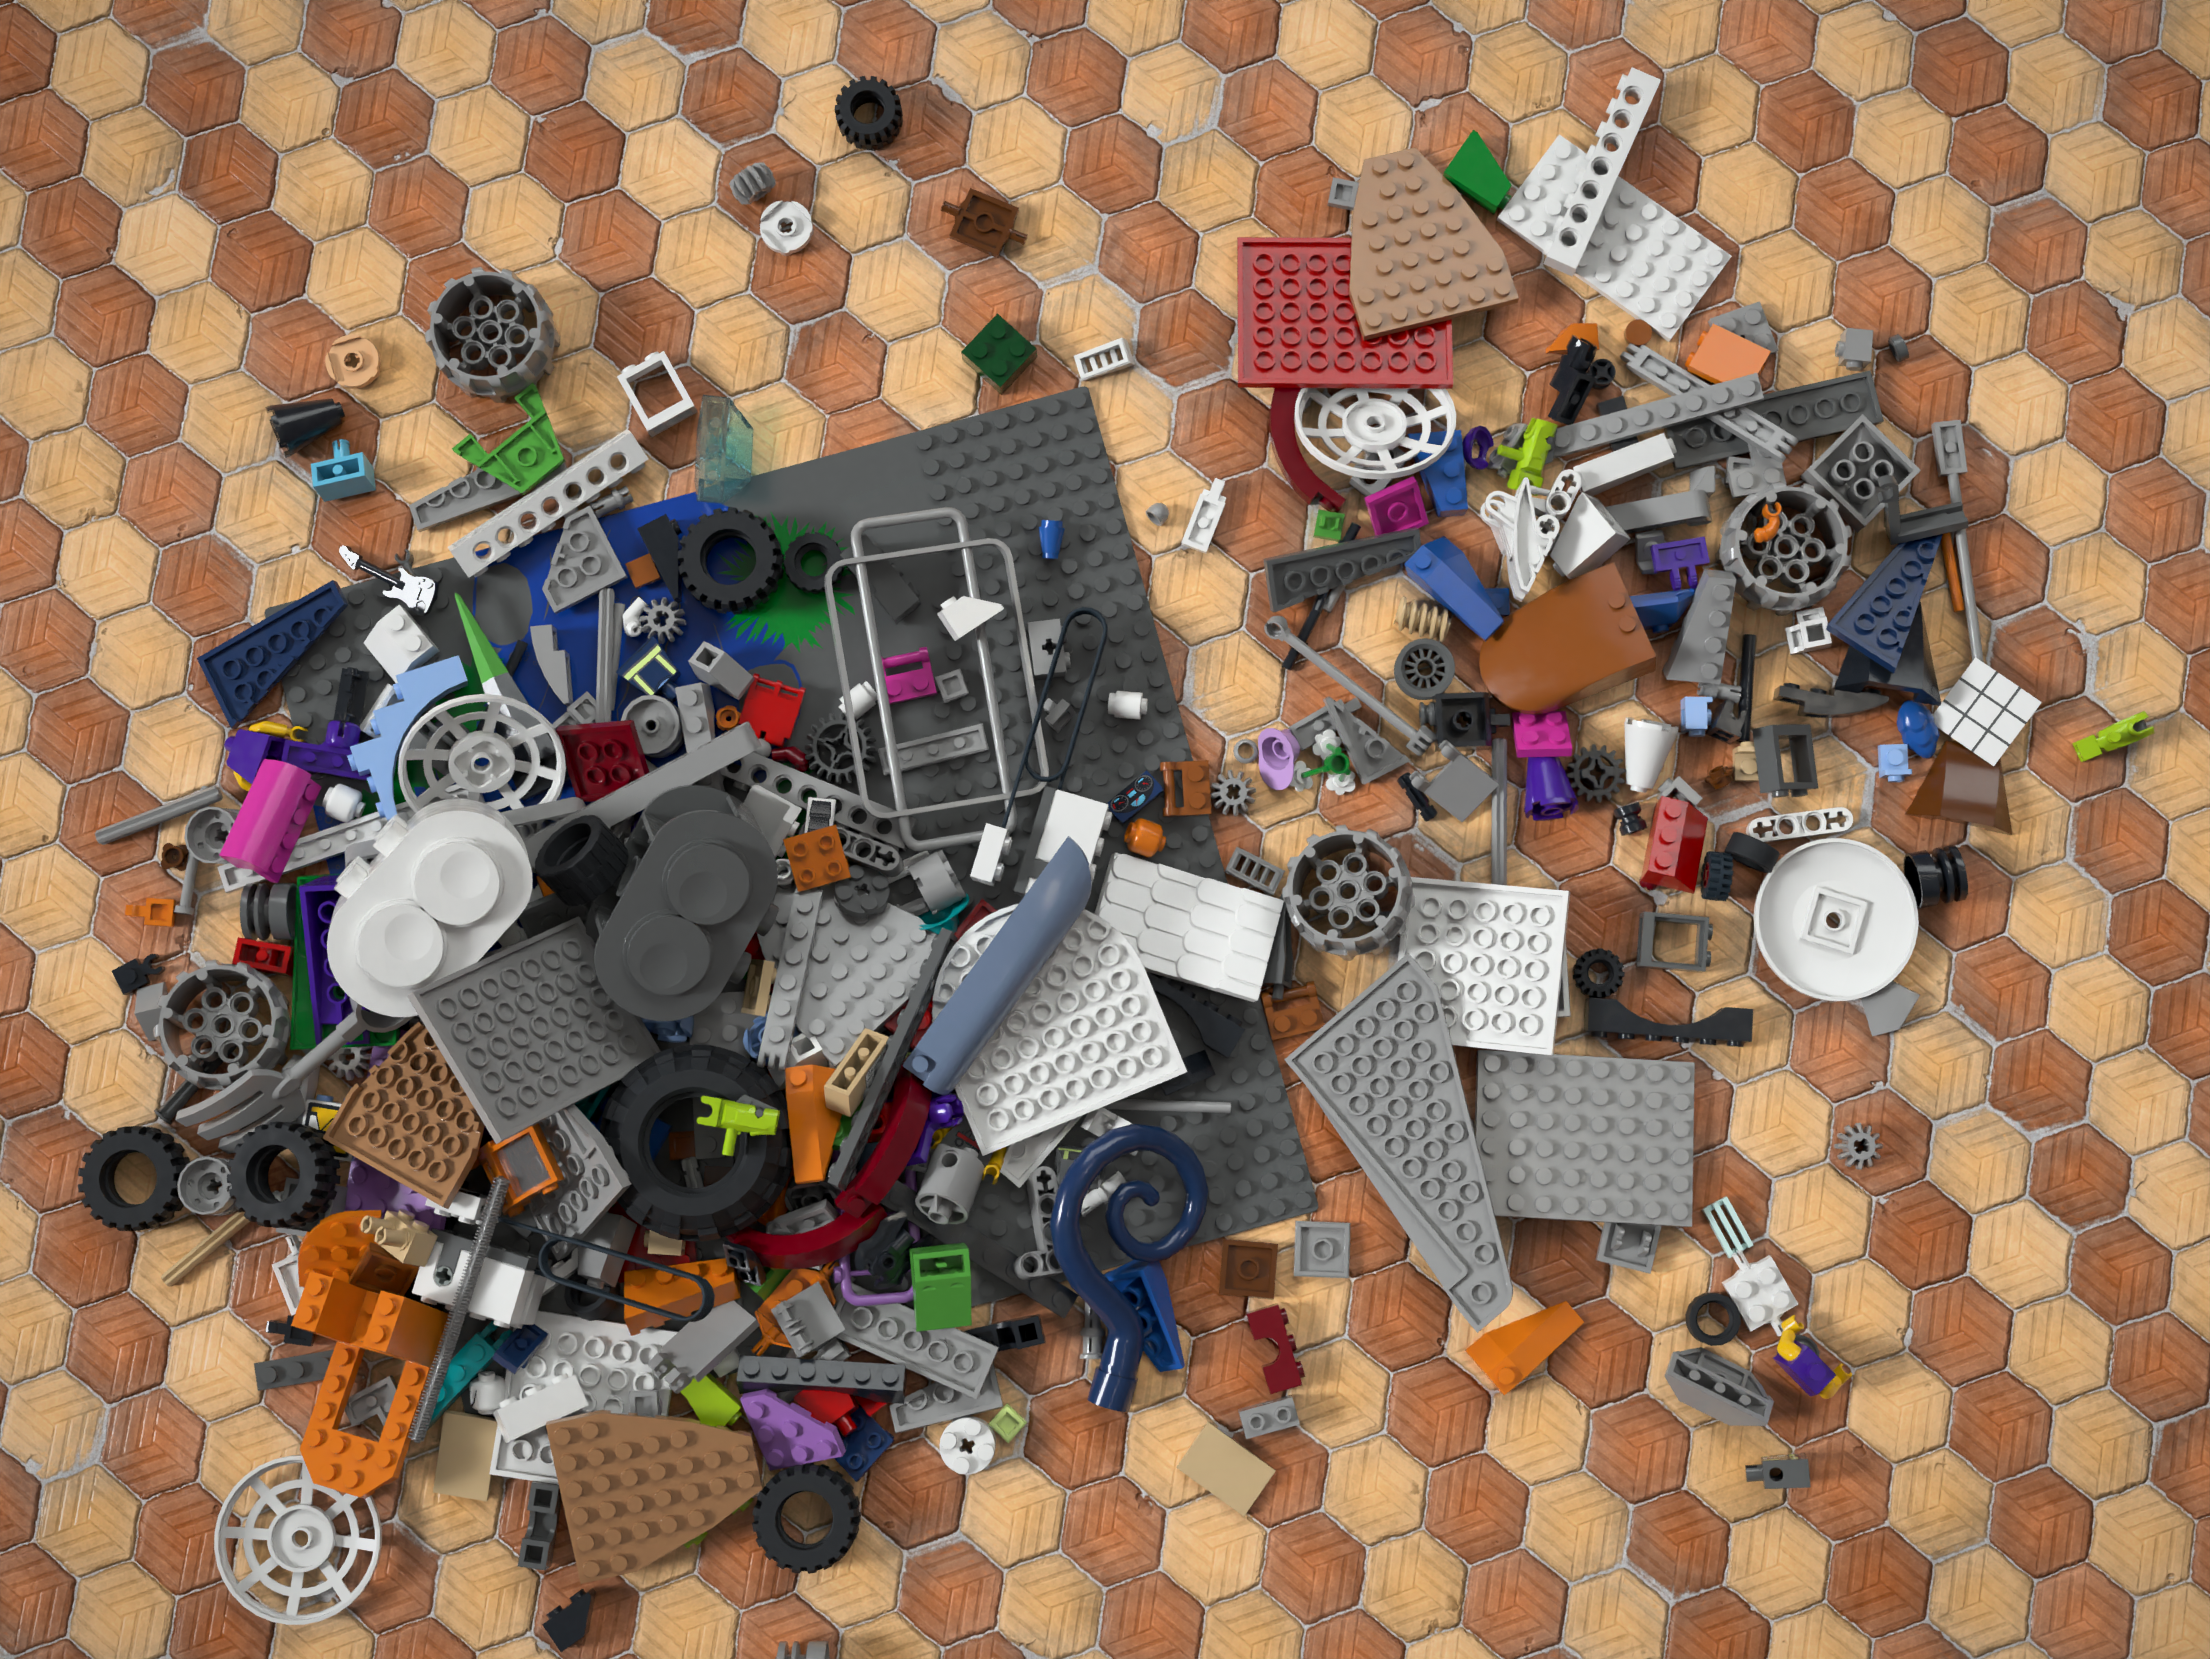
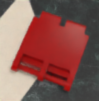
[738,673,806,748]

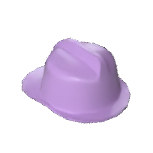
[1258,728,1300,790]

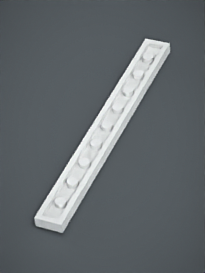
[217,784,485,893]

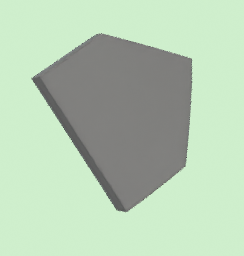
[1861,980,1920,1036]

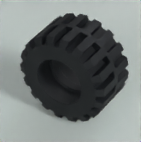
[835,76,903,150]

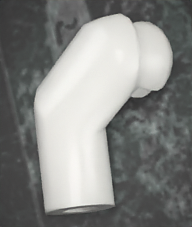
[622,597,648,637]

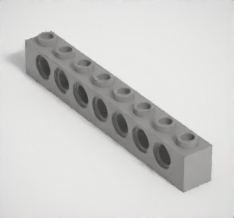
[720,752,918,852]

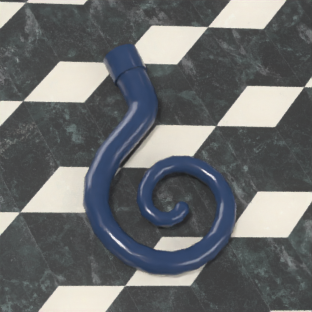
[1050,1124,1208,1412]

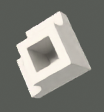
[1785,607,1832,655]

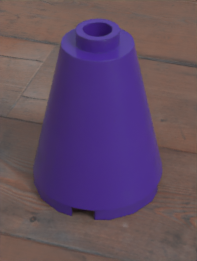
[1524,757,1579,821]

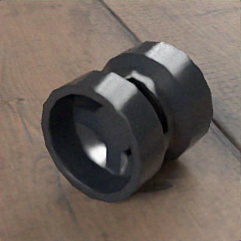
[1613,802,1648,836]

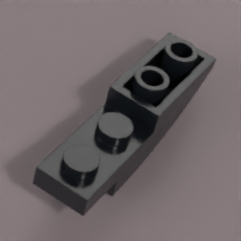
[1773,683,1889,718]

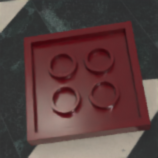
[555,720,650,802]

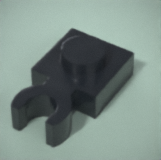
[112,954,166,995]

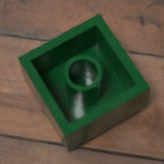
[961,313,1037,395]

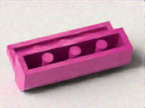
[219,759,321,883]

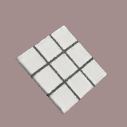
[1933,657,2042,766]

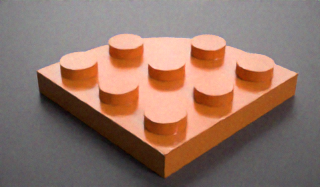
[298,1210,382,1287]

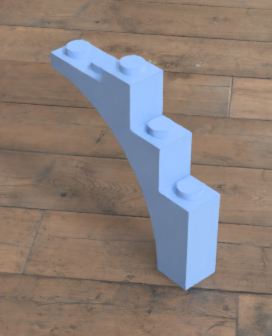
[347,655,468,821]

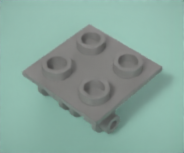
[771,1281,846,1358]

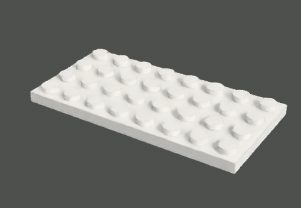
[1497,134,1732,342]

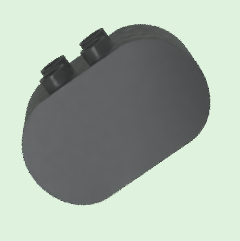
[585,785,779,1021]

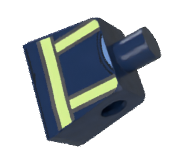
[616,636,681,703]

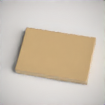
[433,1410,498,1502]
[1176,1422,1276,1516]

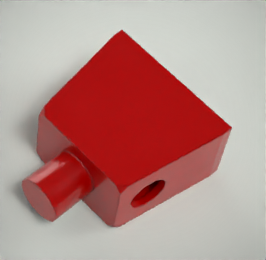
[793,1390,859,1437]

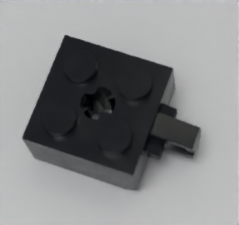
[1432,692,1510,752]

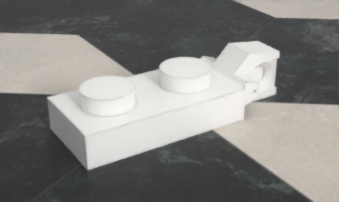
[1181,478,1226,554]

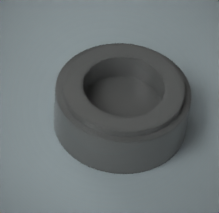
[1888,334,1909,362]

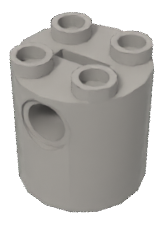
[915,1144,984,1224]

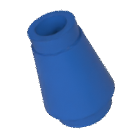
[1039,520,1065,559]

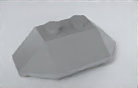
[1665,1347,1774,1426]

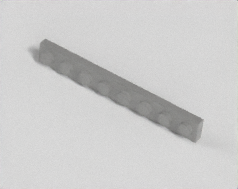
[1554,373,1764,459]

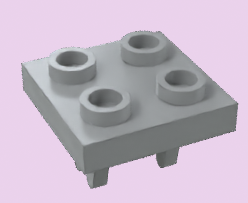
[1595,1223,1661,1274]

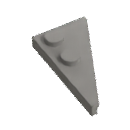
[1323,696,1410,784]

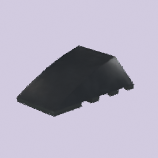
[1833,602,1941,706]

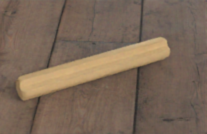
[161,1211,250,1287]

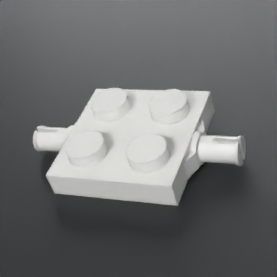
[272,1235,304,1316]
[1722,1250,1798,1336]

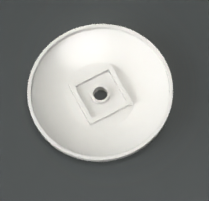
[1754,838,1919,1001]

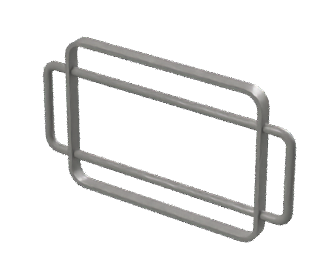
[824,507,1049,851]

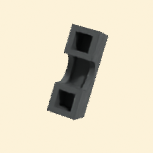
[518,1481,562,1570]

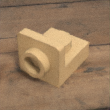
[1732,741,1759,782]

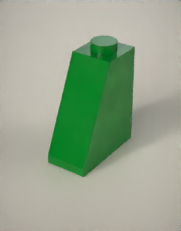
[1443,130,1512,215]

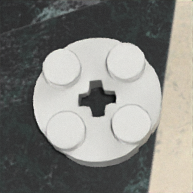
[760,200,814,256]

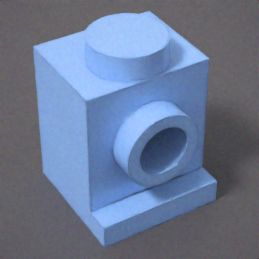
[1680,697,1713,737]

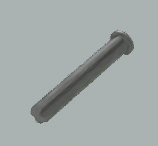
[154,1046,237,1125]

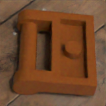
[1160,760,1212,817]
[1261,981,1324,1041]

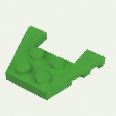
[452,383,565,495]

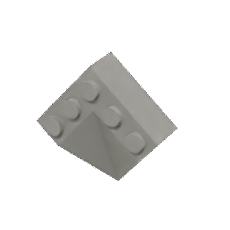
[1800,414,1921,533]

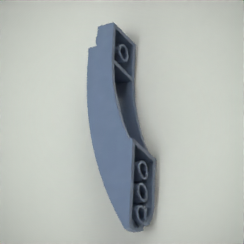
[902,836,1092,1095]

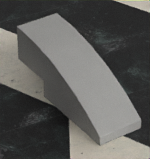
[530,624,573,707]

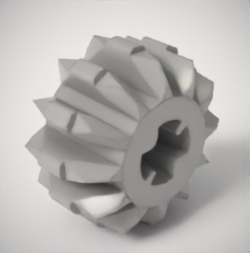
[729,162,776,204]
[640,598,687,644]
[1210,770,1256,816]
[1834,1123,1883,1170]

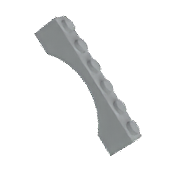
[675,682,725,791]

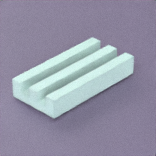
[1701,1196,1753,1258]

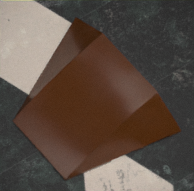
[1905,740,2012,835]

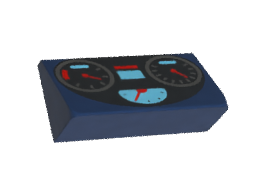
[1106,770,1164,825]

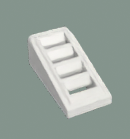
[1074,337,1135,381]

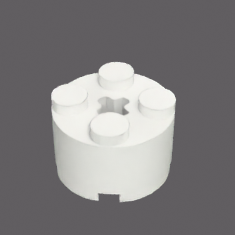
[939,1416,996,1474]

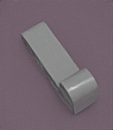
[1605,490,1712,534]
[799,822,904,877]
[1013,1166,1063,1280]

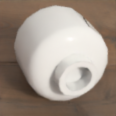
[322,784,366,823]
[469,1371,505,1414]

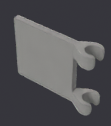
[1409,740,1499,822]

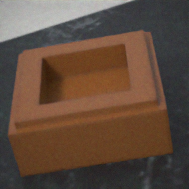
[625,553,661,589]
[669,1131,696,1161]

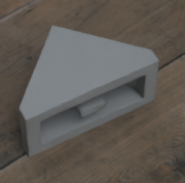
[134,982,168,1041]

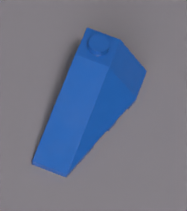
[1404,536,1504,642]
[1103,1260,1185,1372]

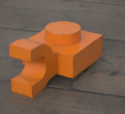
[125,898,176,927]

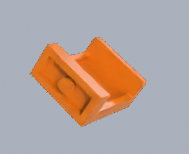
[1684,324,1771,384]

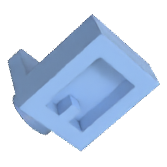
[1878,744,1912,782]

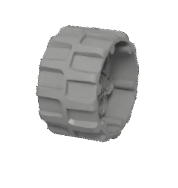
[424,267,560,403]
[1715,481,1853,616]
[1282,825,1415,961]
[153,959,291,1091]

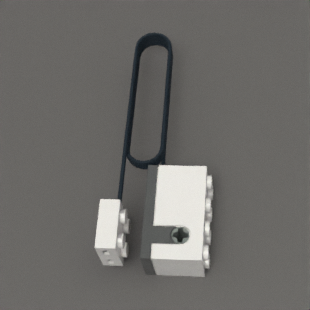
[970,607,1112,909]
[412,1188,715,1329]

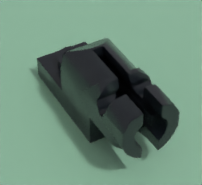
[1548,335,1597,425]

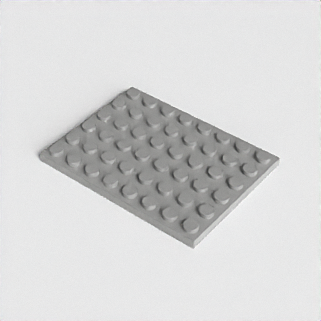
[407,916,661,1144]
[1474,1050,1695,1227]

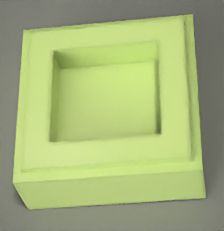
[988,1403,1027,1443]

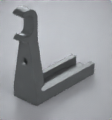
[1877,475,1968,545]

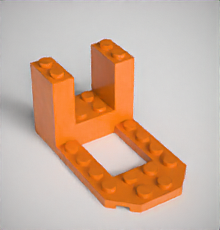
[291,1271,451,1499]

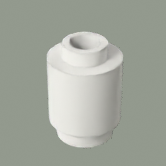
[839,681,878,720]
[1108,691,1148,720]

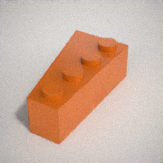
[624,1258,740,1336]

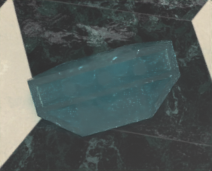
[694,395,753,504]

